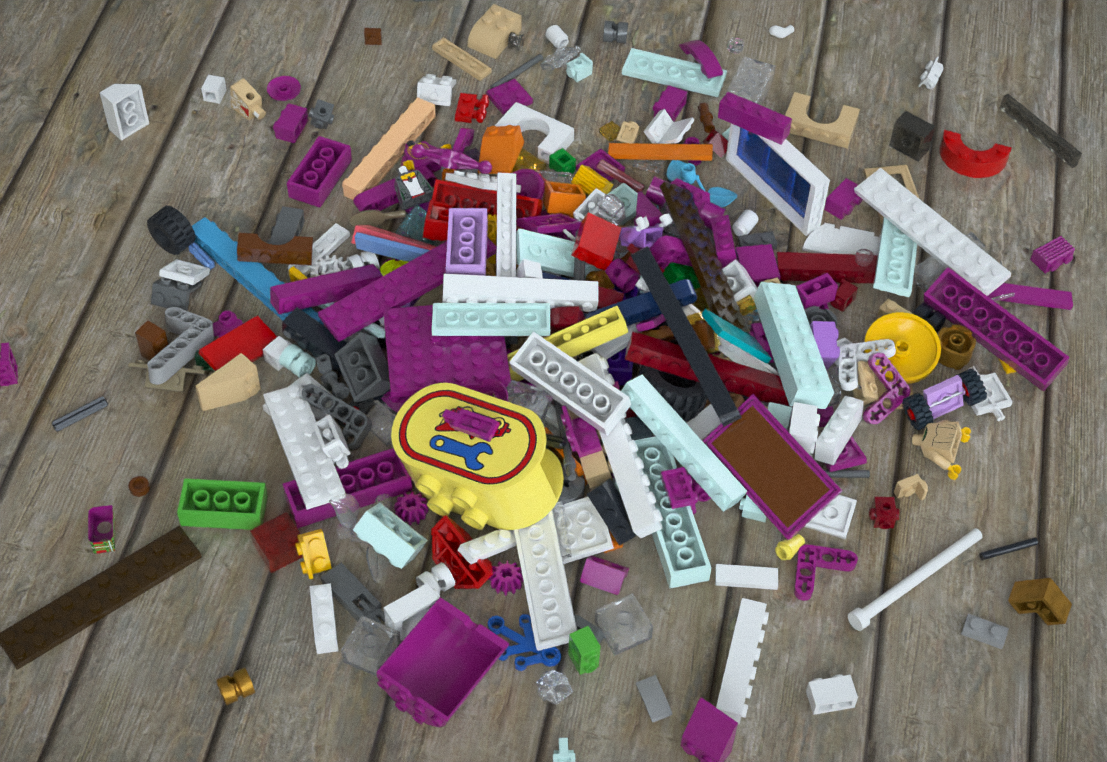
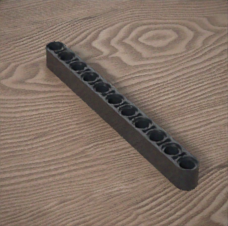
[631,246,742,427]

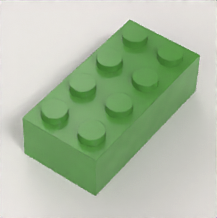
[177,479,268,530]

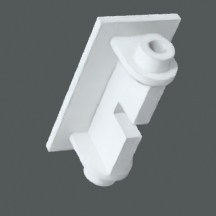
[919,56,943,89]

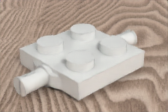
[968,366,1013,421]

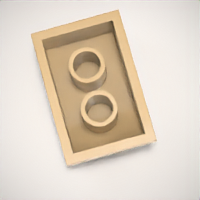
[468,4,521,59]

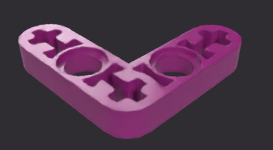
[863,353,910,424]
[794,545,858,601]

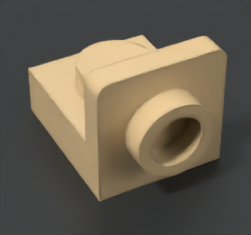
[616,121,641,143]
[894,474,928,500]

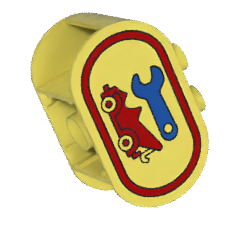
[391,383,564,530]

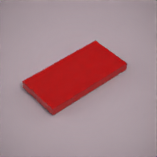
[198,315,277,371]

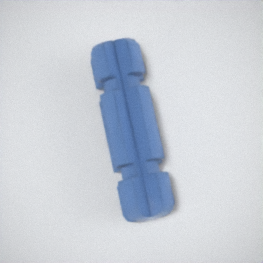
[188,242,215,270]

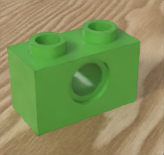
[568,626,601,675]

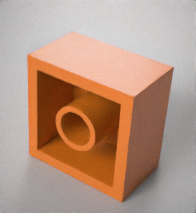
[542,181,586,218]

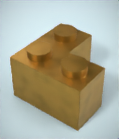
[1008,578,1072,625]

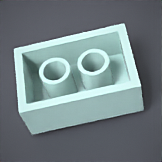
[353,503,428,569]

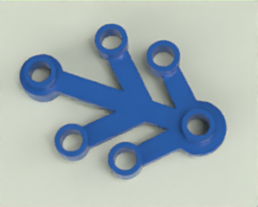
[488,614,561,671]

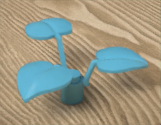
[657,160,737,210]

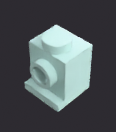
[566,53,593,82]

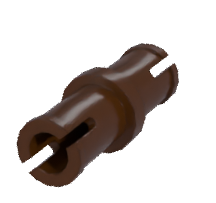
[698,102,715,133]

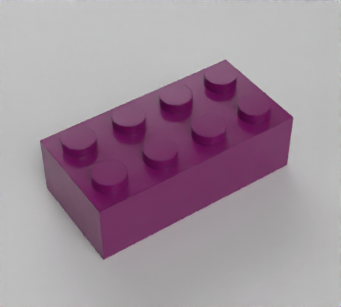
[287,136,352,208]

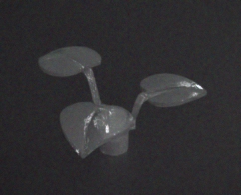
[329,494,396,583]

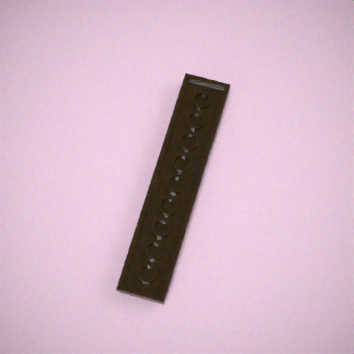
[660,181,749,333]
[0,525,202,670]

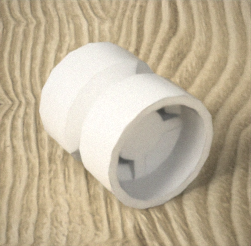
[347,251,380,270]
[416,562,455,594]

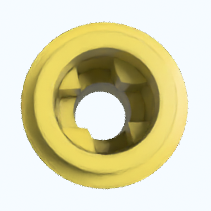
[775,534,805,560]

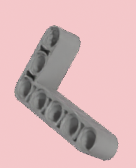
[147,307,214,385]

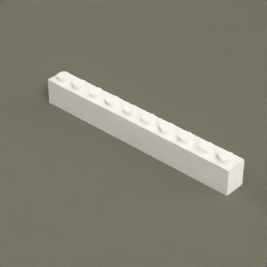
[578,353,663,538]

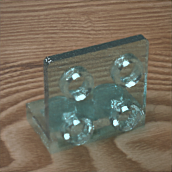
[395,205,436,245]

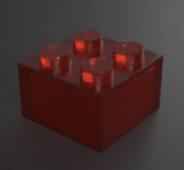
[250,512,302,573]

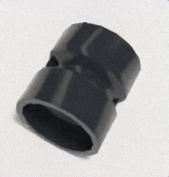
[913,302,946,333]

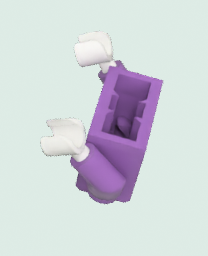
[618,213,672,248]

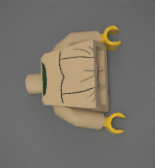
[912,420,971,480]

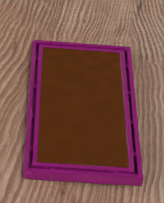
[703,394,843,540]

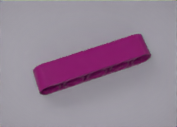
[353,166,437,212]

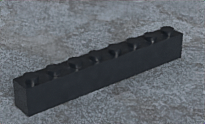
[282,307,397,414]

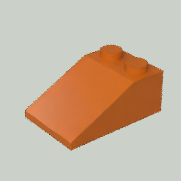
[477,125,524,175]

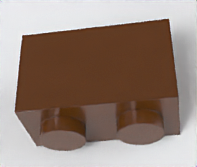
[135,321,169,361]

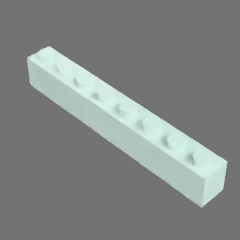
[621,375,747,512]

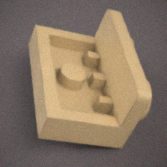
[853,361,878,406]

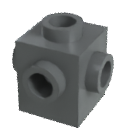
[309,99,335,129]

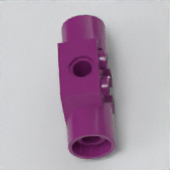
[645,176,726,231]

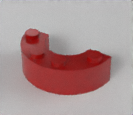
[939,130,1012,178]

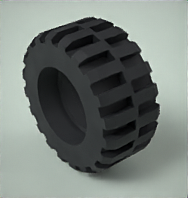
[637,365,708,422]

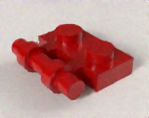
[455,93,489,123]

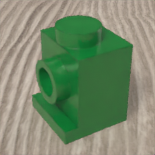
[549,148,576,177]

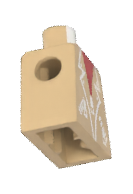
[230,78,266,120]

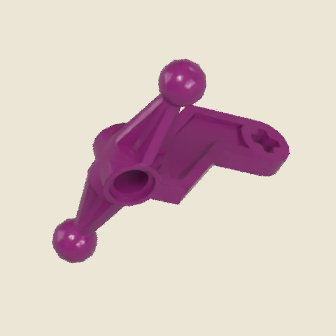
[411,128,492,174]

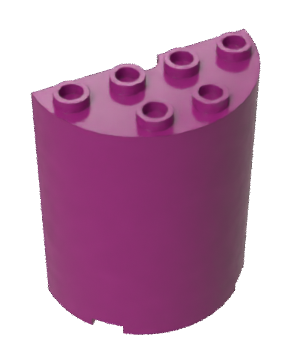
[376,597,509,728]

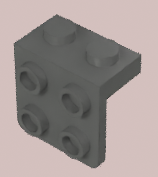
[151,277,202,311]

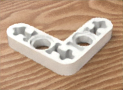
[839,339,896,391]

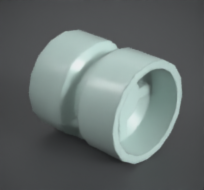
[279,344,316,378]

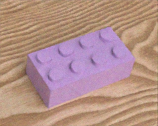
[446,208,488,276]

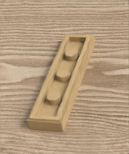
[432,37,491,81]

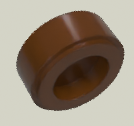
[128,476,150,497]

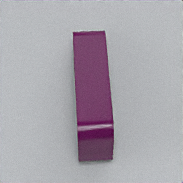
[649,236,692,269]

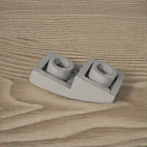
[636,675,673,723]

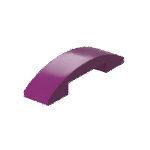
[679,40,723,79]

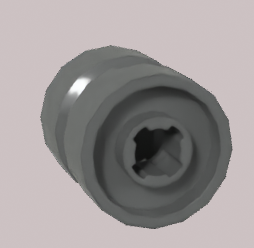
[603,20,628,44]

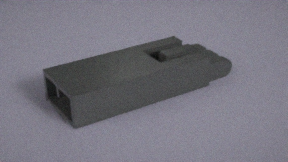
[321,562,385,632]

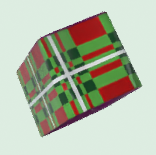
[88,505,115,554]

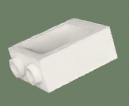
[384,583,440,644]

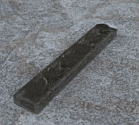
[1000,94,1082,168]

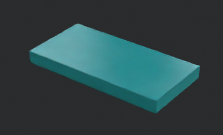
[702,309,772,364]

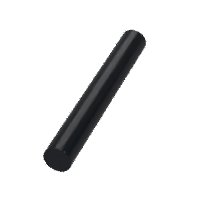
[979,537,1038,561]

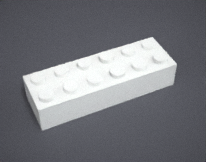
[509,332,631,436]

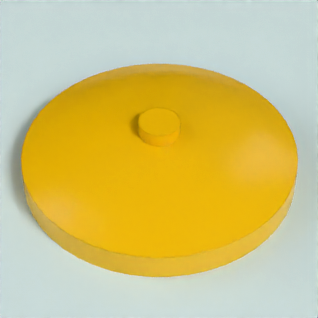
[864,312,941,384]

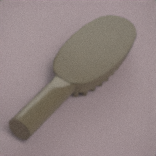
[350,210,406,227]

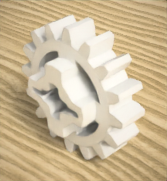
[311,255,350,278]

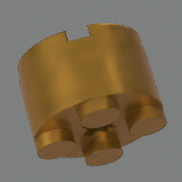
[938,325,976,370]

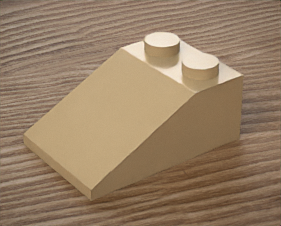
[196,353,261,411]

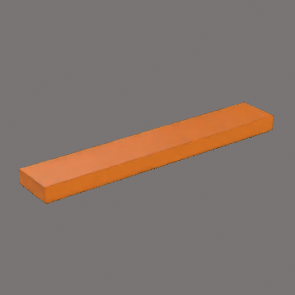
[608,143,713,161]

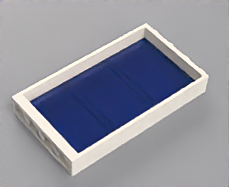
[726,124,830,236]

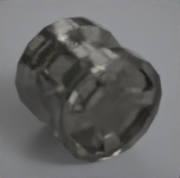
[508,32,525,51]

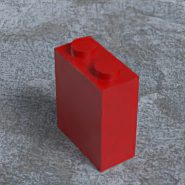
[571,212,621,271]

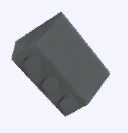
[334,332,390,402]

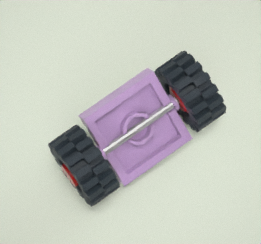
[902,368,987,430]

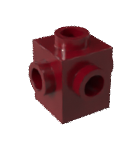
[869,496,900,529]

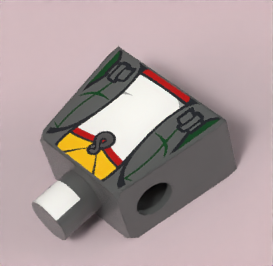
[394,166,434,210]

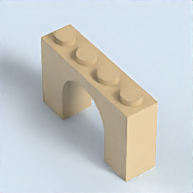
[785,92,860,149]

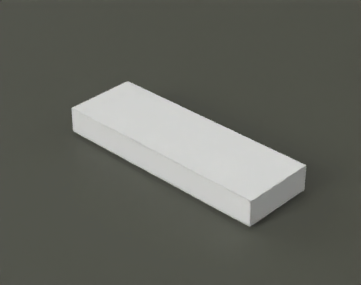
[715,564,778,590]

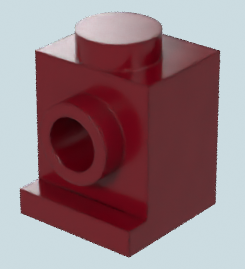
[830,279,858,312]

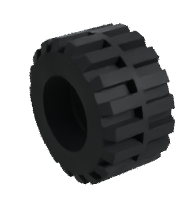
[147,205,196,255]

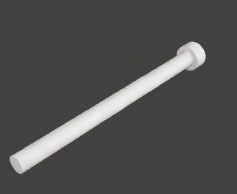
[848,528,982,631]

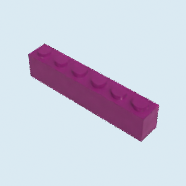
[270,264,383,314]

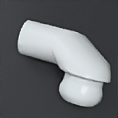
[769,25,794,38]

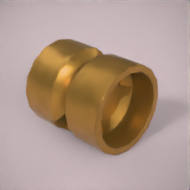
[216,667,255,706]

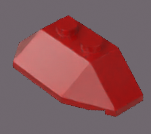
[431,515,493,589]

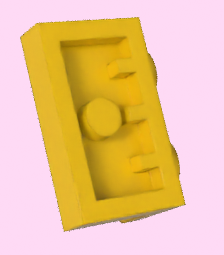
[295,529,332,580]

